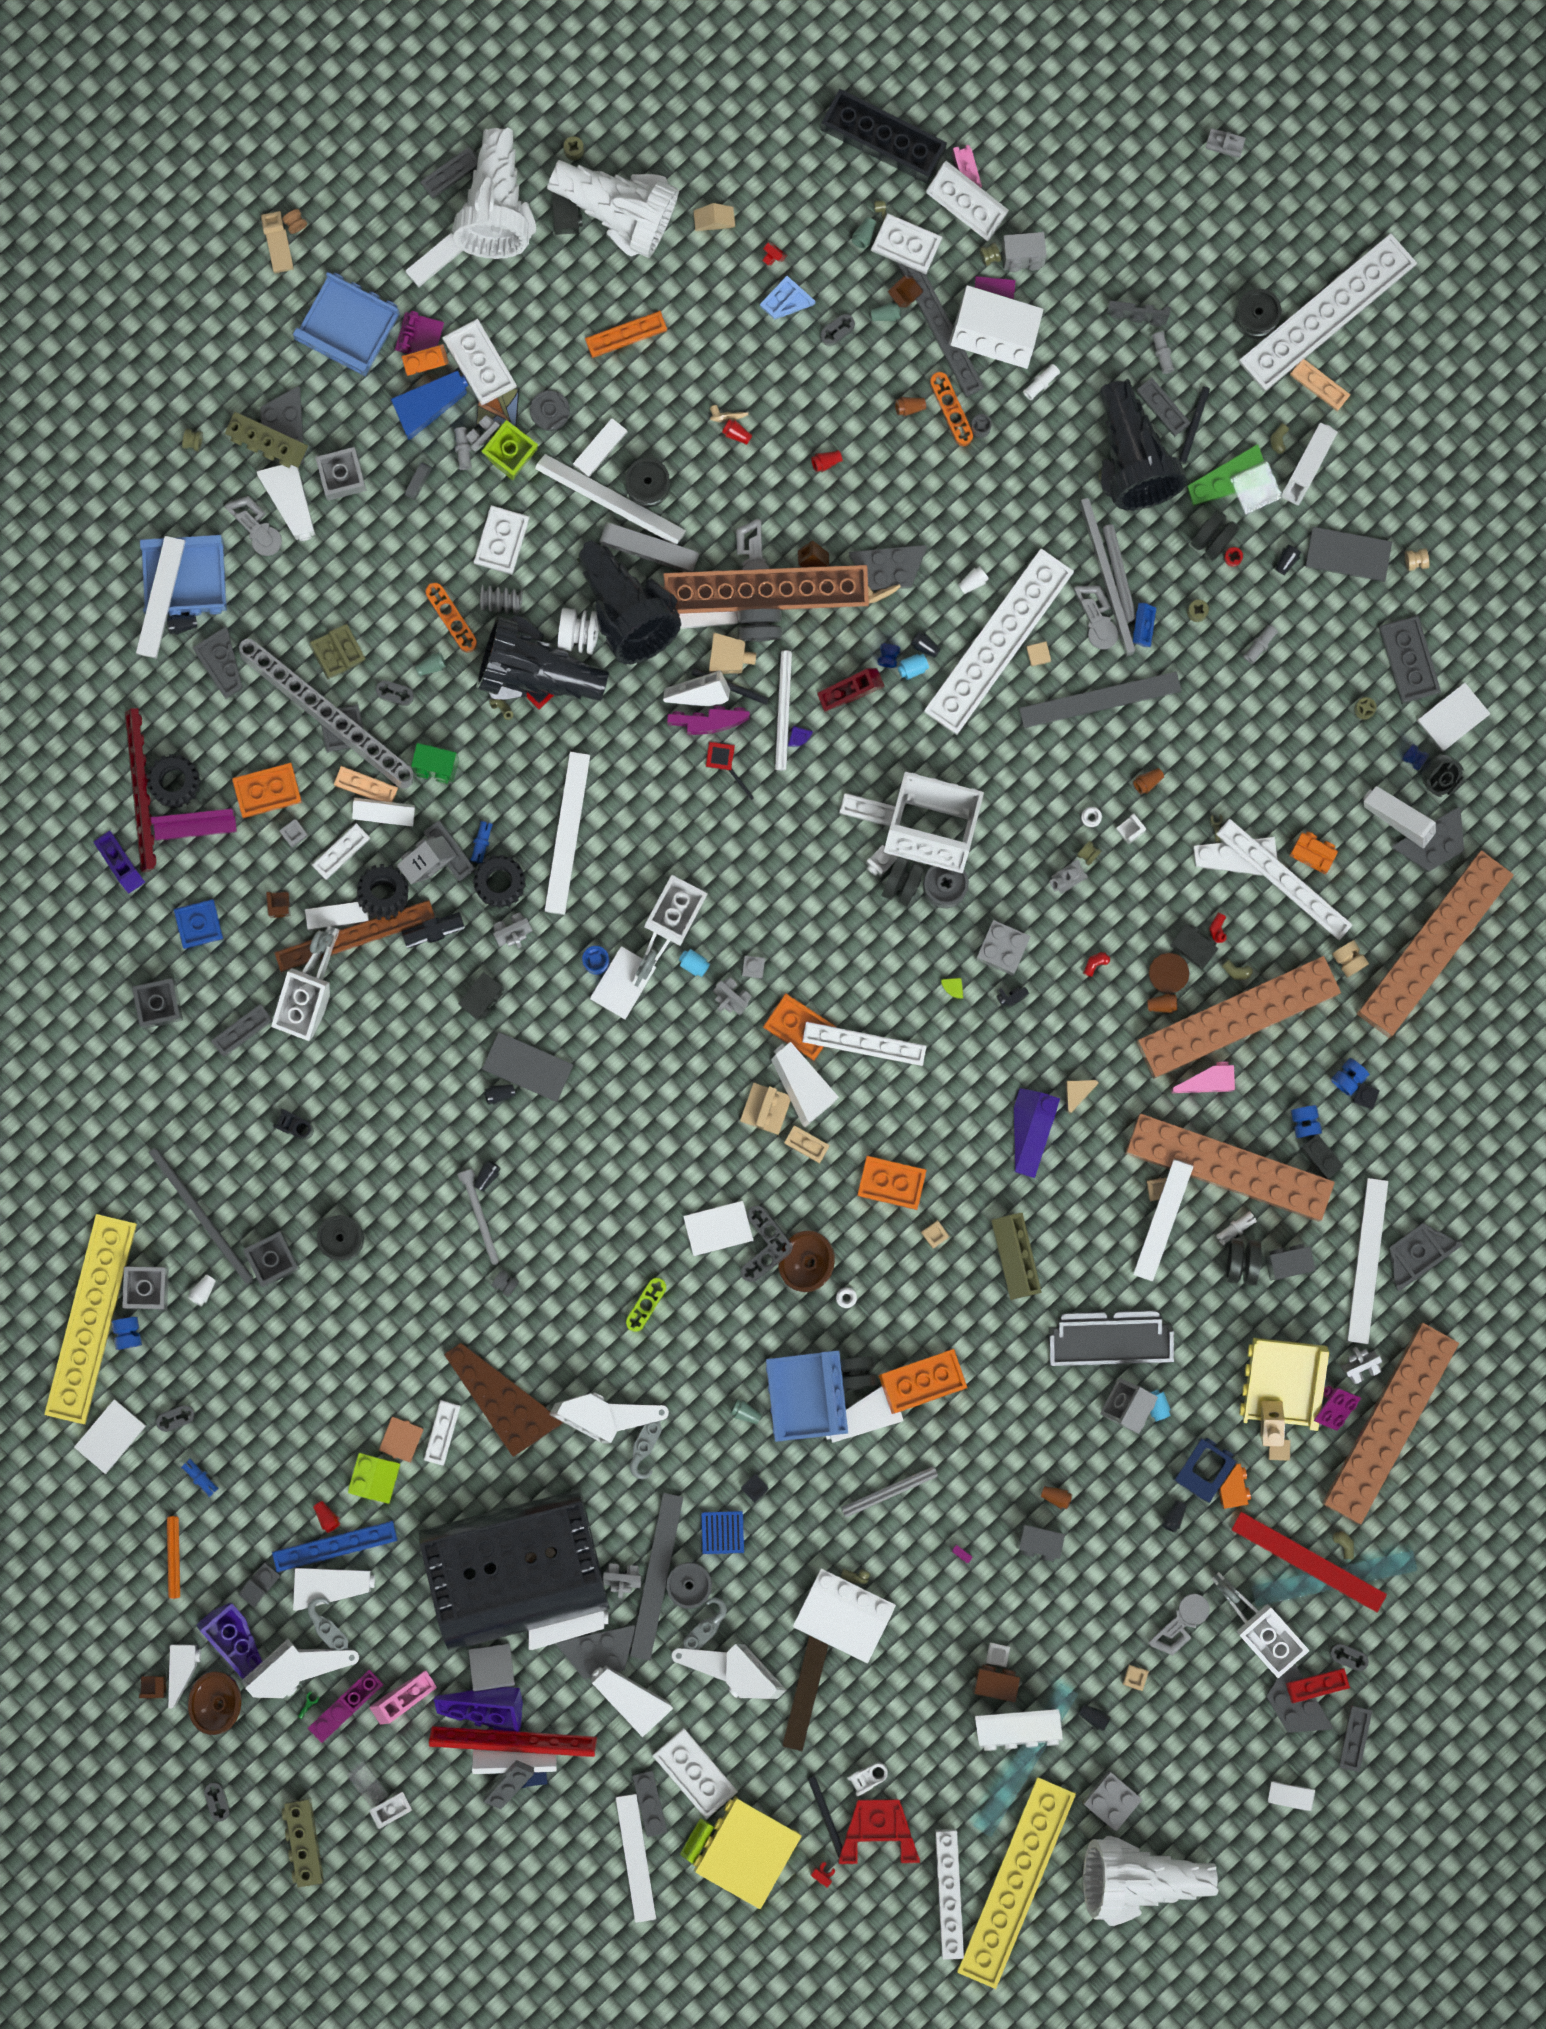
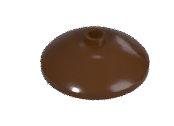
[779,1231,835,1292]
[188,1672,241,1735]

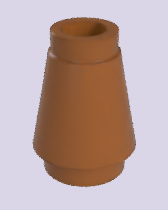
[895,397,926,417]
[1133,768,1164,795]
[1147,993,1178,1013]
[1041,1486,1073,1510]

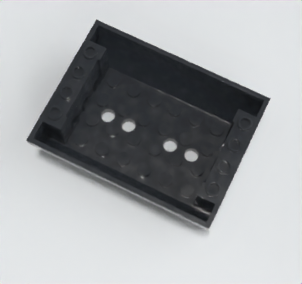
[419,1489,610,1651]

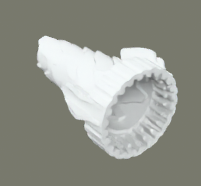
[452,127,536,259]
[547,160,679,258]
[1083,1836,1218,1926]

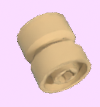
[1332,940,1369,978]

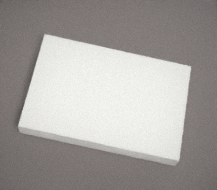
[871,213,943,274]
[474,505,530,575]
[1417,683,1490,752]
[590,946,656,1020]
[683,1201,753,1256]
[74,1399,146,1474]

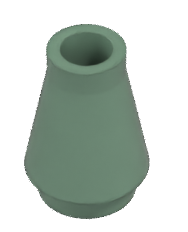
[852,217,876,249]
[871,302,901,321]
[415,652,447,677]
[730,1399,762,1425]

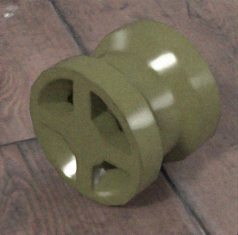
[564,136,584,161]
[979,242,1001,267]
[182,428,203,452]
[1187,599,1209,622]
[1354,697,1377,720]
[1077,841,1102,866]

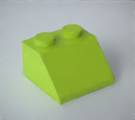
[481,420,538,480]
[348,1453,400,1504]

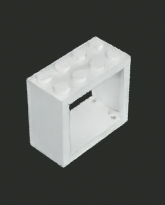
[884,772,984,873]

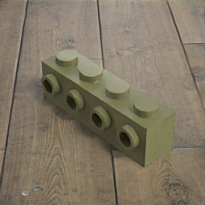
[224,411,308,468]
[991,1213,1042,1300]
[282,1798,324,1888]

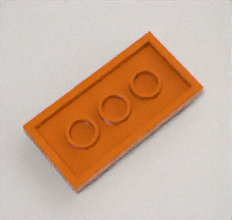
[879,1349,968,1414]

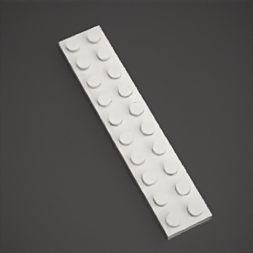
[1239,234,1417,392]
[924,549,1074,735]

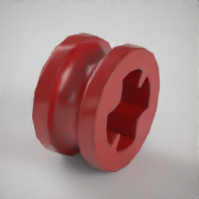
[1224,547,1243,567]

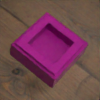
[951,1544,973,1563]

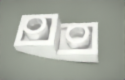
[1268,1781,1315,1811]

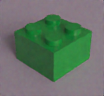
[411,743,459,784]

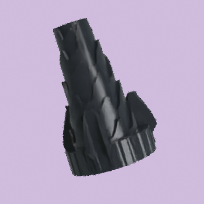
[1101,379,1187,511]
[577,540,681,665]
[477,616,609,702]

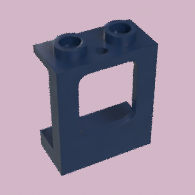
[1173,1437,1237,1503]

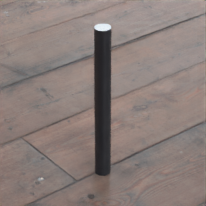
[1179,386,1210,464]
[691,667,769,705]
[808,1776,843,1858]

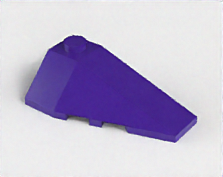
[1014,1088,1060,1178]
[196,1602,263,1679]
[434,1687,523,1732]

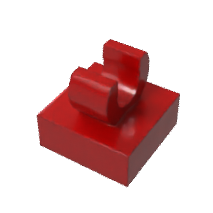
[762,242,788,266]
[810,1861,835,1888]

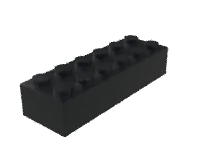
[821,89,947,184]

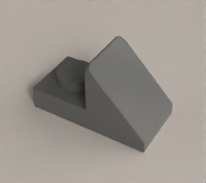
[238,1562,281,1608]

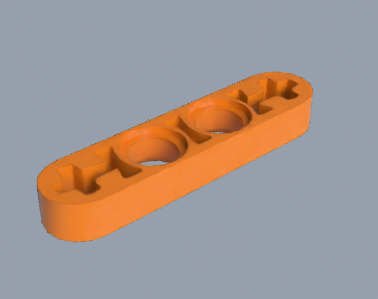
[930,372,973,446]
[426,583,477,653]

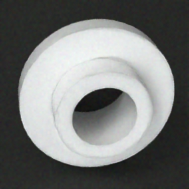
[1081,807,1102,827]
[836,1287,857,1308]

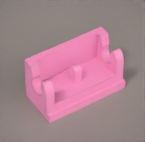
[952,145,982,188]

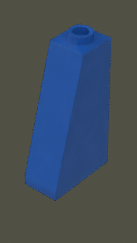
[391,371,468,440]

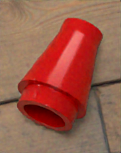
[722,419,753,445]
[811,450,843,473]
[313,1501,341,1533]

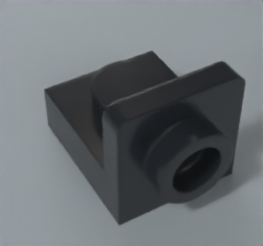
[996,987,1030,1009]

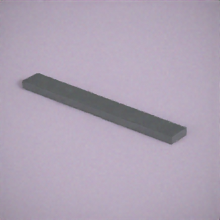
[896,262,984,398]
[1019,672,1182,729]
[148,1148,254,1285]
[630,1493,684,1661]

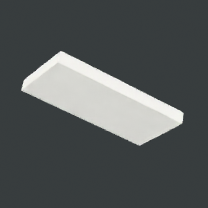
[926,161,1009,241]
[442,319,517,406]
[652,1728,738,1819]
[472,1749,557,1774]

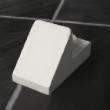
[369,1792,412,1829]

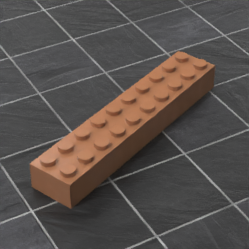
[664,565,869,614]
[1356,850,1514,1038]
[1136,956,1341,1079]
[1125,1114,1335,1222]
[1322,1323,1459,1524]

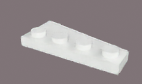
[1193,837,1277,876]

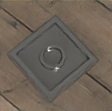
[321,705,364,753]

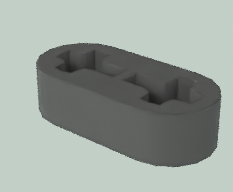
[821,314,855,346]
[405,462,432,500]
[376,681,414,706]
[156,1405,195,1432]
[1330,1644,1369,1671]
[204,1782,230,1822]

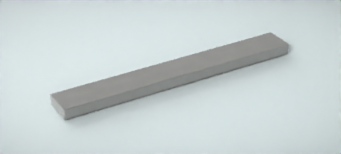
[1080,498,1135,657]

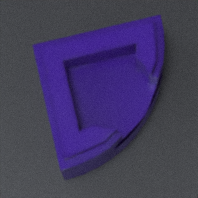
[788,726,813,747]

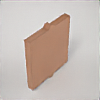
[379,1417,424,1463]

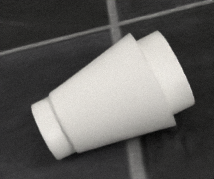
[958,566,989,594]
[188,1275,216,1306]

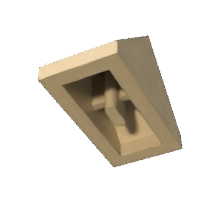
[693,203,735,231]
[1066,1080,1099,1114]

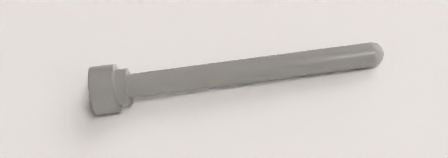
[457,1169,499,1265]

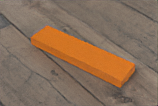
[585,311,667,358]

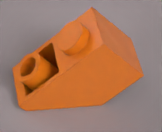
[1218,1463,1251,1509]

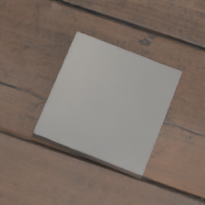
[469,1644,515,1691]

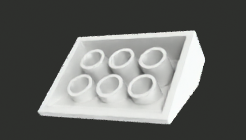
[949,285,1044,369]
[793,1569,896,1663]
[975,1709,1063,1751]

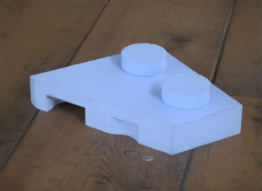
[760,276,815,320]

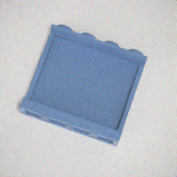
[293,272,400,377]
[140,535,227,617]
[766,1351,848,1442]

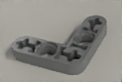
[741,1206,793,1282]

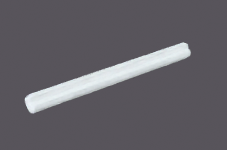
[775,650,792,771]

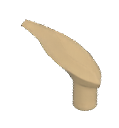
[710,405,748,423]
[868,584,901,604]

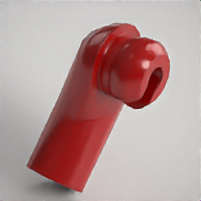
[1209,912,1227,943]
[1083,952,1110,977]

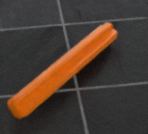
[167,1516,180,1599]

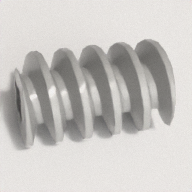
[480,585,523,615]

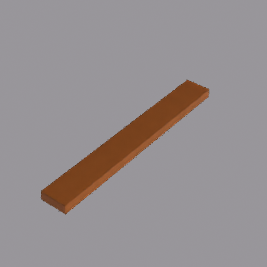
[274,900,435,972]

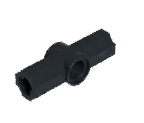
[401,912,465,949]

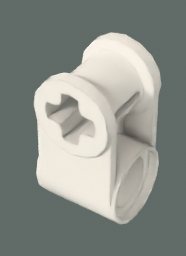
[847,1762,888,1796]

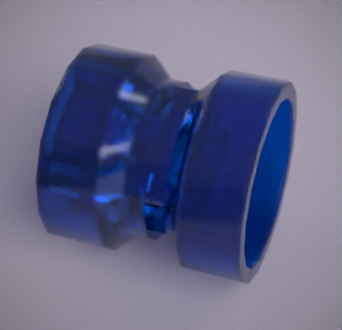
[877,643,901,668]
[1401,743,1429,771]

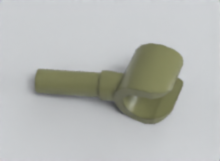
[874,201,887,222]
[1210,814,1223,843]

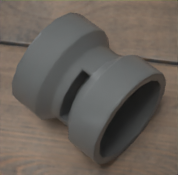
[971,414,992,438]
[491,1269,519,1297]

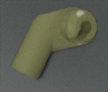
[1270,423,1289,454]
[489,698,514,720]
[1222,960,1253,980]
[1333,1531,1354,1559]
[840,1569,870,1584]

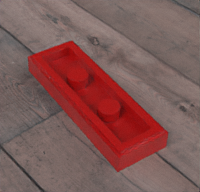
[1286,1668,1350,1704]

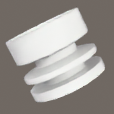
[558,608,599,654]

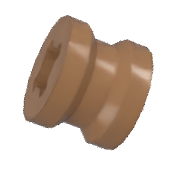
[282,209,307,234]

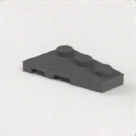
[1107,301,1171,327]
[193,626,243,699]

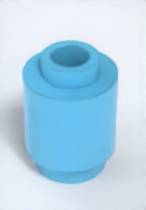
[897,654,929,680]
[679,949,710,978]
[1150,1390,1171,1421]

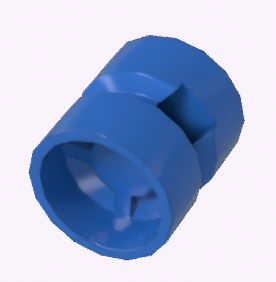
[582,946,610,975]
[1330,1058,1370,1097]
[1291,1105,1322,1139]
[111,1317,142,1350]

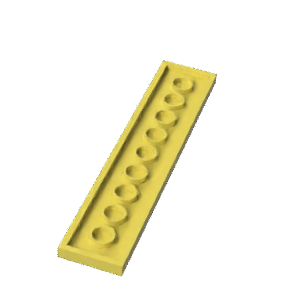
[44,1214,137,1425]
[957,1777,1076,1989]

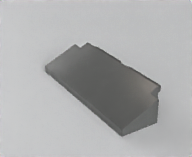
[1049,1310,1174,1366]

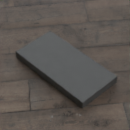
[1305,527,1392,582]
[1379,615,1441,704]
[482,1032,574,1102]

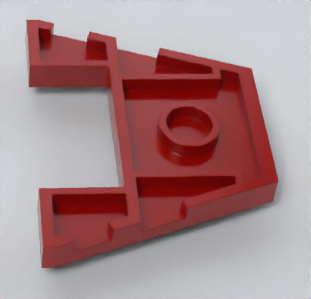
[838,1799,920,1864]

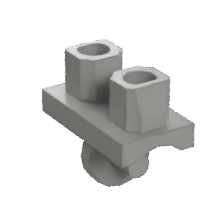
[1205,128,1246,158]
[466,415,502,451]
[1049,860,1088,894]
[493,913,532,949]
[713,977,751,1015]
[1341,1347,1382,1384]
[603,1563,641,1599]

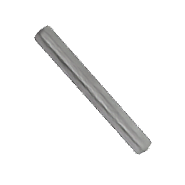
[1103,524,1136,622]
[842,1467,938,1517]

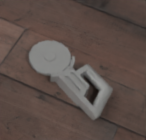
[224,496,282,556]
[736,519,770,570]
[1073,585,1118,650]
[1148,1594,1210,1656]

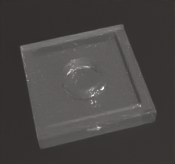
[1230,460,1282,515]

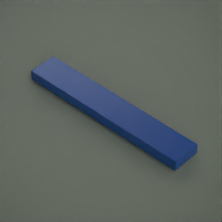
[272,1521,398,1572]

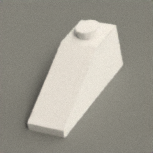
[663,670,730,706]
[168,1644,201,1708]

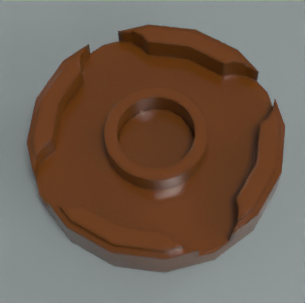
[1148,953,1190,994]

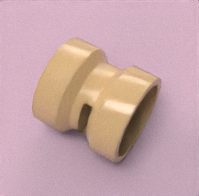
[1405,548,1429,571]

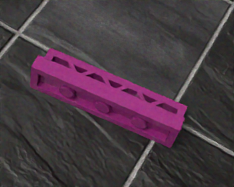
[151,809,237,841]

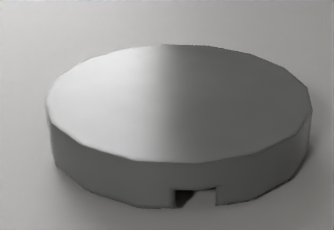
[530,390,570,431]

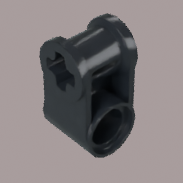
[272,1108,314,1140]

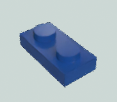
[1133,603,1156,647]

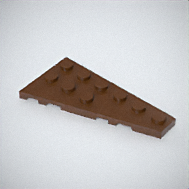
[444,1343,564,1457]

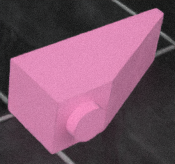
[1171,1062,1235,1093]
[369,1670,437,1725]

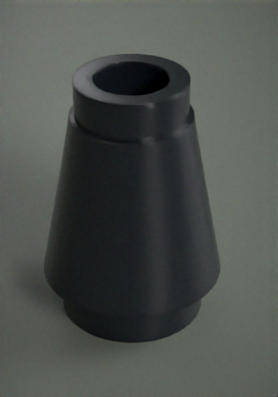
[1274,544,1301,576]
[166,615,197,636]
[910,631,941,658]
[484,1084,516,1106]
[474,1160,501,1192]
[1161,1500,1187,1533]
[1079,1704,1111,1731]

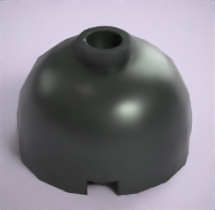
[1422,755,1464,797]

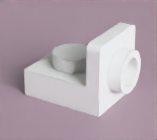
[866,845,897,877]

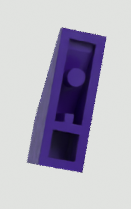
[94,831,145,894]

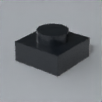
[1353,1084,1380,1110]
[741,1474,769,1503]

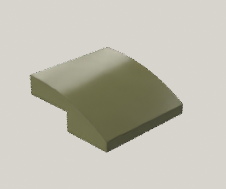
[309,624,365,680]

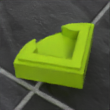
[941,978,963,999]

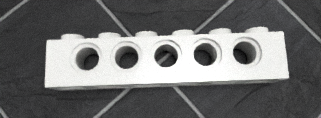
[935,1829,964,1960]

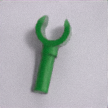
[298,1691,319,1719]

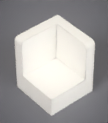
[1116,814,1146,845]

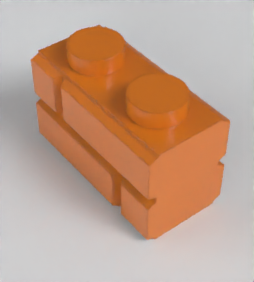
[402,344,449,376]
[1289,832,1338,874]

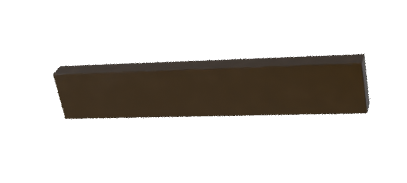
[782,1635,828,1751]

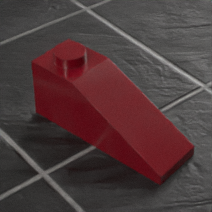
[817,668,885,712]

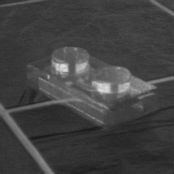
[347,1762,389,1808]

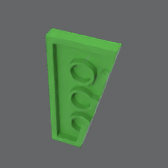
[1187,444,1270,506]

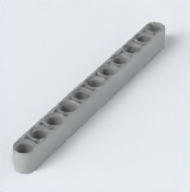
[239,639,413,789]

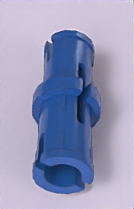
[470,821,493,864]
[181,1458,219,1497]

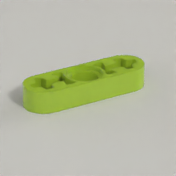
[626,1278,666,1332]

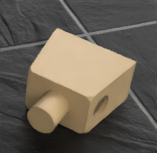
[709,633,757,674]
[1260,1401,1285,1447]

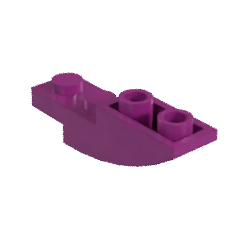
[667,706,750,735]
[307,1669,384,1744]

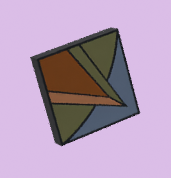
[476,388,520,428]

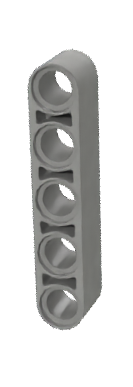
[599,523,699,572]

